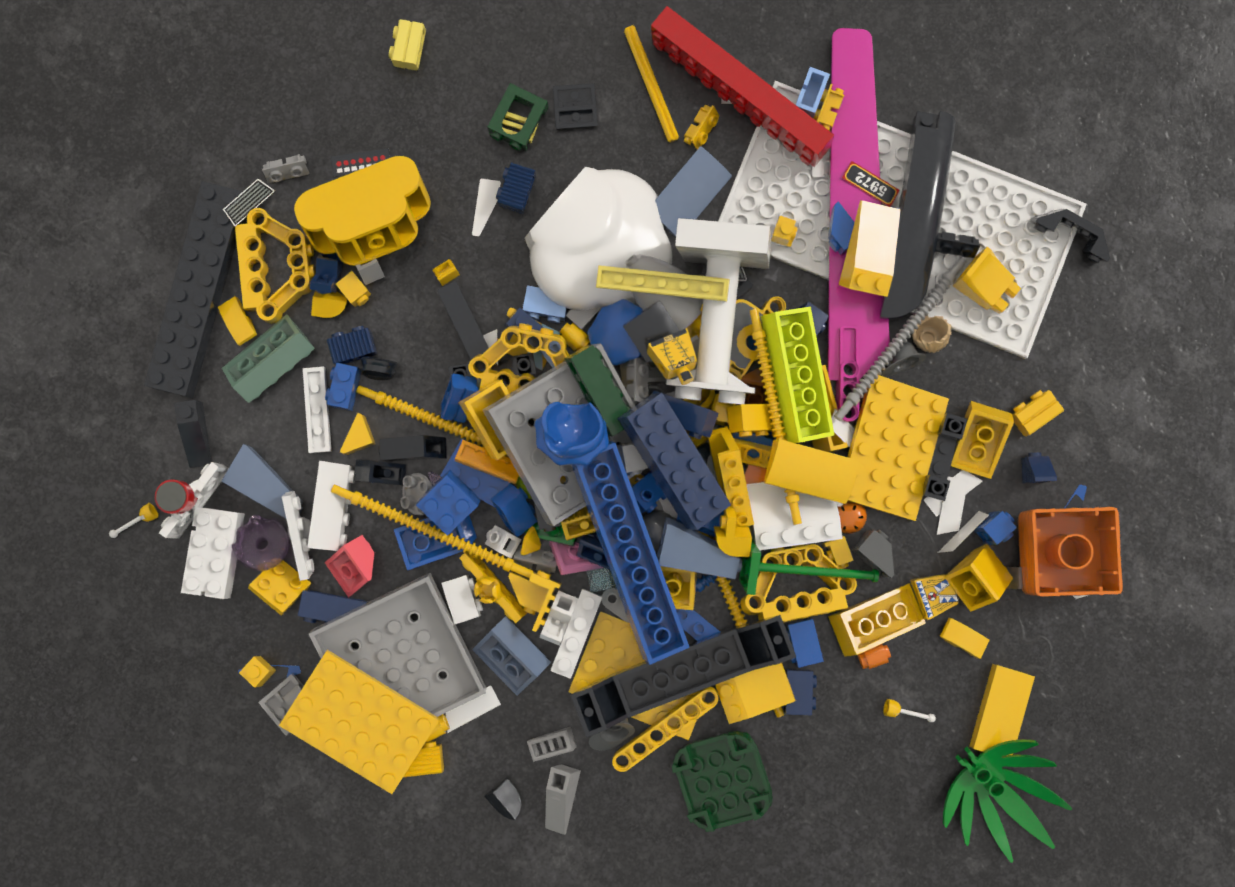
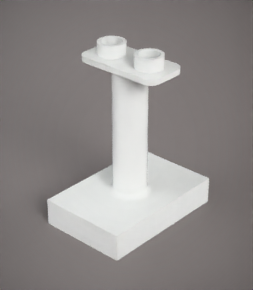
[666,218,771,404]

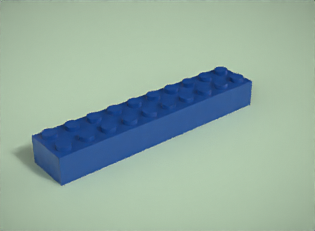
[572,441,690,665]

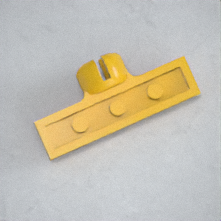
[459,551,528,623]

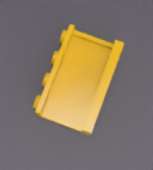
[707,426,754,527]

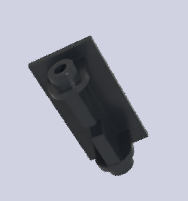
[935,231,981,258]

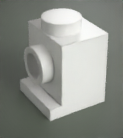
[485,525,522,558]

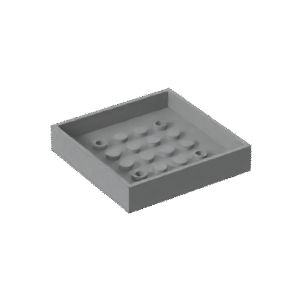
[482,344,644,526]
[309,573,486,717]

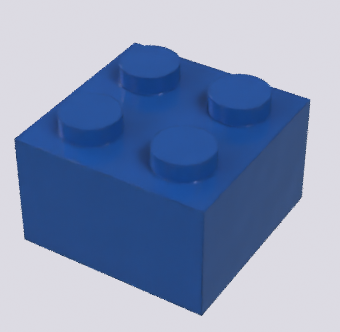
[416,470,480,536]

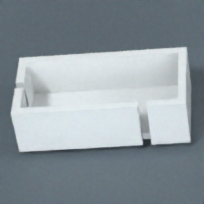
[181,507,245,599]

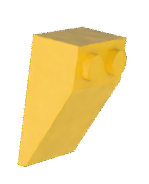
[951,401,1014,479]
[715,663,796,724]

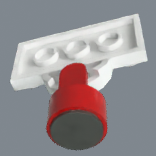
[155,462,229,538]

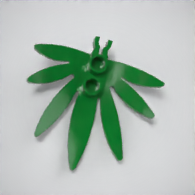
[943,739,1072,863]

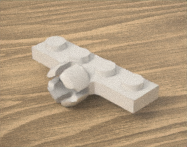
[282,491,314,581]

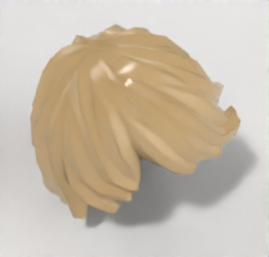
[912,316,952,353]

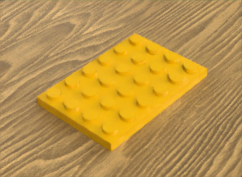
[847,375,949,521]
[569,611,707,740]
[279,649,440,794]

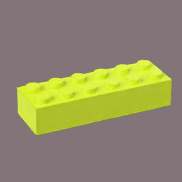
[760,307,834,443]

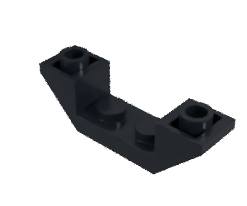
[1029,209,1110,263]
[448,353,536,382]
[923,413,967,501]

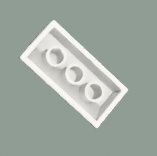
[307,461,355,551]

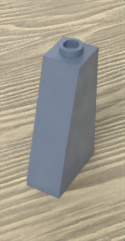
[222,444,303,518]
[657,517,742,579]

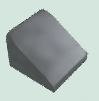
[1006,567,1023,589]

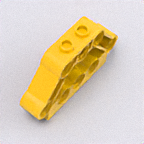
[235,208,316,324]
[468,323,569,394]
[741,544,857,623]

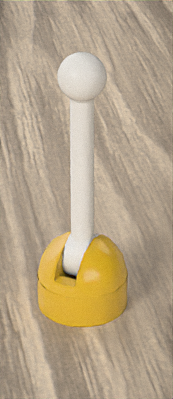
[109,503,159,538]
[883,699,936,722]

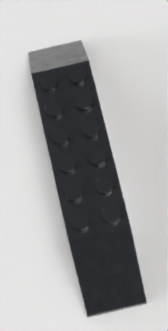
[571,615,796,738]

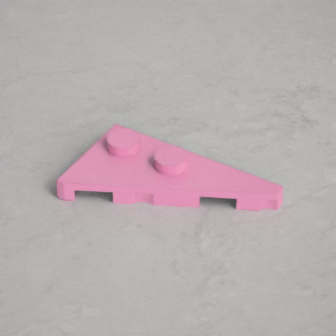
[549,541,603,575]

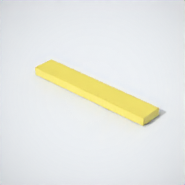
[596,265,730,302]

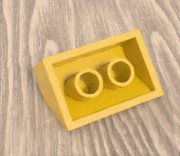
[660,566,697,610]

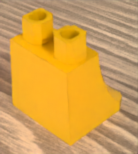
[952,246,1021,314]

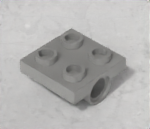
[258,673,304,735]

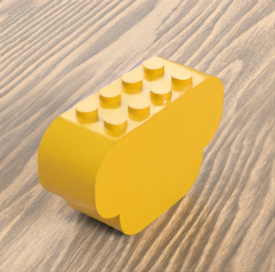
[294,156,431,265]

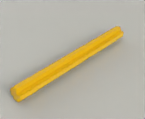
[624,25,679,142]

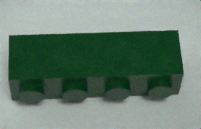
[564,345,630,437]

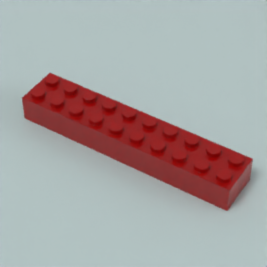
[651,6,834,167]

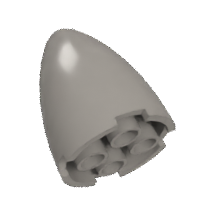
[625,254,703,331]

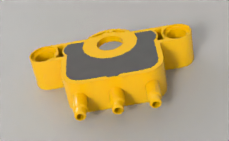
[692,297,786,380]

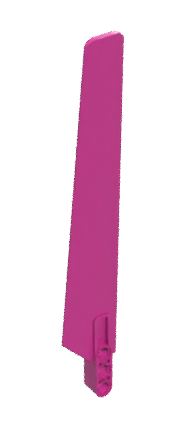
[828,28,890,423]

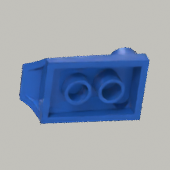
[394,515,477,570]

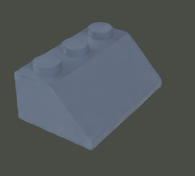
[472,616,551,695]

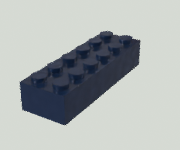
[617,393,731,530]

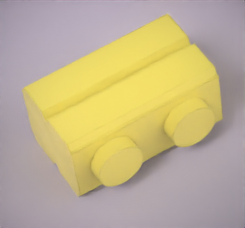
[389,19,426,71]

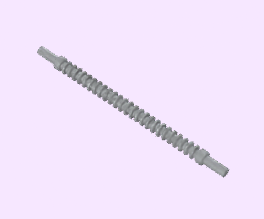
[834,257,967,421]

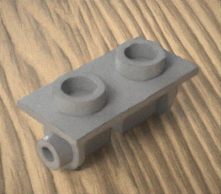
[262,154,309,183]
[626,358,649,404]
[513,544,557,574]

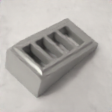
[527,727,577,762]

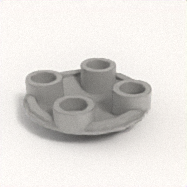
[400,473,432,515]

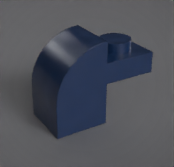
[310,253,343,294]

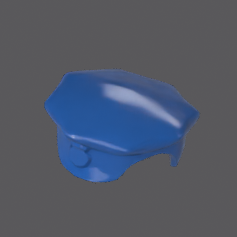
[587,299,643,366]
[535,402,609,465]

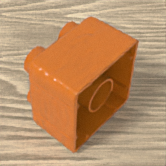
[1018,507,1123,597]

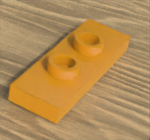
[455,440,519,485]

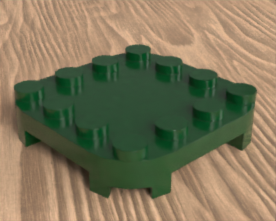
[672,731,773,832]

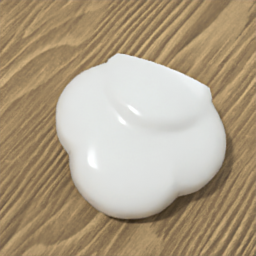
[525,167,672,310]

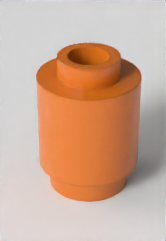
[857,644,891,669]

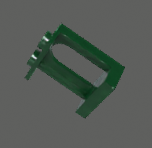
[487,83,549,151]

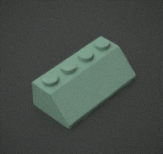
[222,314,315,403]

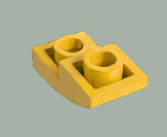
[218,296,257,346]
[940,618,989,659]

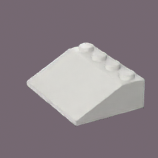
[746,482,843,550]

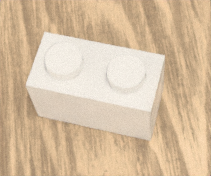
[441,575,483,625]

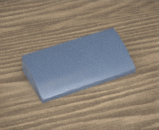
[655,146,732,237]

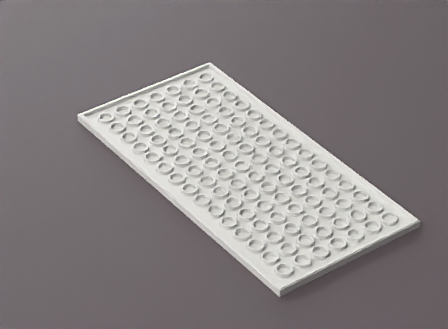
[718,81,1087,359]

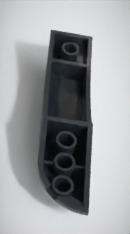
[880,110,956,319]

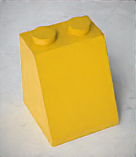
[945,544,1013,612]

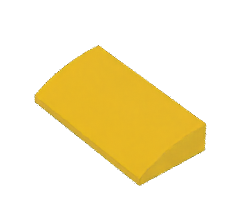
[764,439,860,504]
[969,664,1035,755]

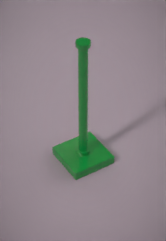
[739,539,879,595]

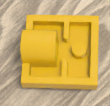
[248,556,311,615]

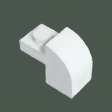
[540,591,578,646]

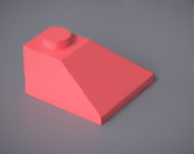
[325,535,374,598]

